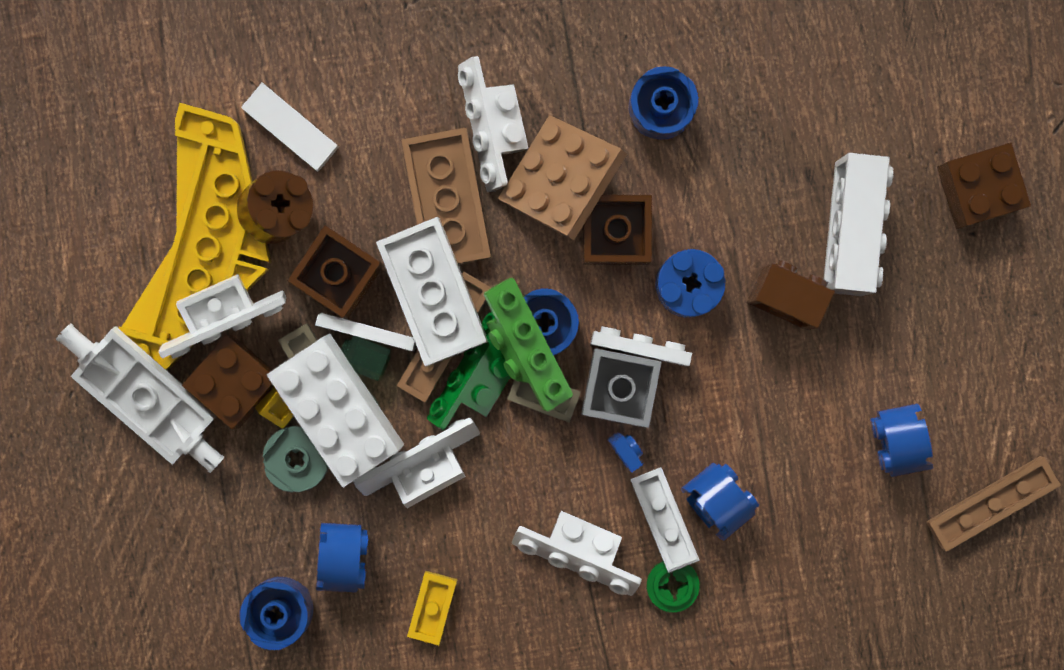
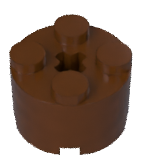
[237,170,313,244]

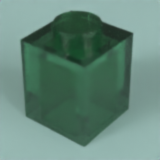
[341,335,394,381]

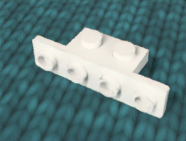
[458,56,528,192]
[159,274,286,358]
[353,418,480,508]
[511,511,642,596]

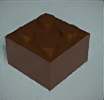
[937,143,1031,229]
[583,195,652,265]
[287,225,385,320]
[747,260,835,330]
[182,335,274,430]

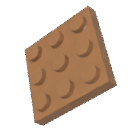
[498,115,627,241]

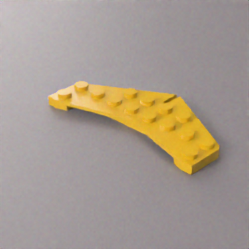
[119,103,271,370]

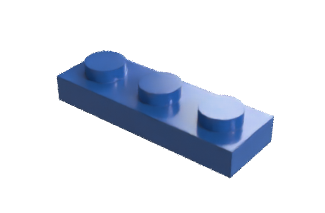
[607,432,644,473]

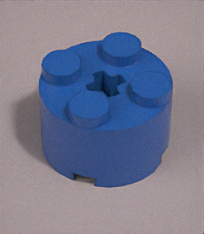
[629,66,698,140]
[655,249,725,318]
[524,289,579,355]
[870,403,933,477]
[681,463,759,541]
[316,523,368,592]
[240,577,313,650]

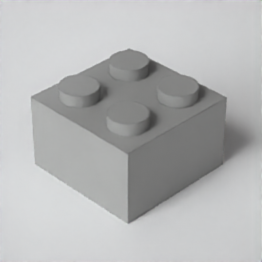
[581,349,662,428]

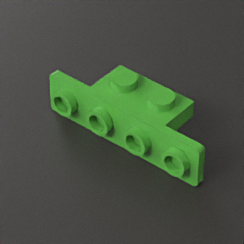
[484,278,573,411]

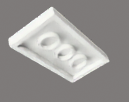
[376,217,489,366]

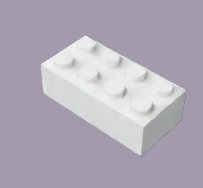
[824,153,893,296]
[267,334,404,487]

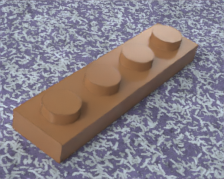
[397,271,491,403]
[926,456,1061,552]

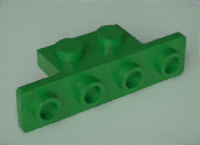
[427,311,510,430]

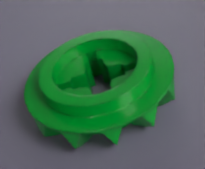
[646,561,700,612]

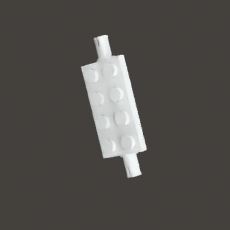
[56,323,224,473]

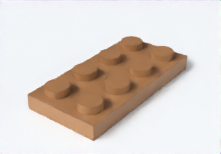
[401,127,491,264]

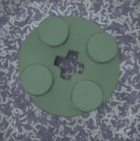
[263,426,329,492]

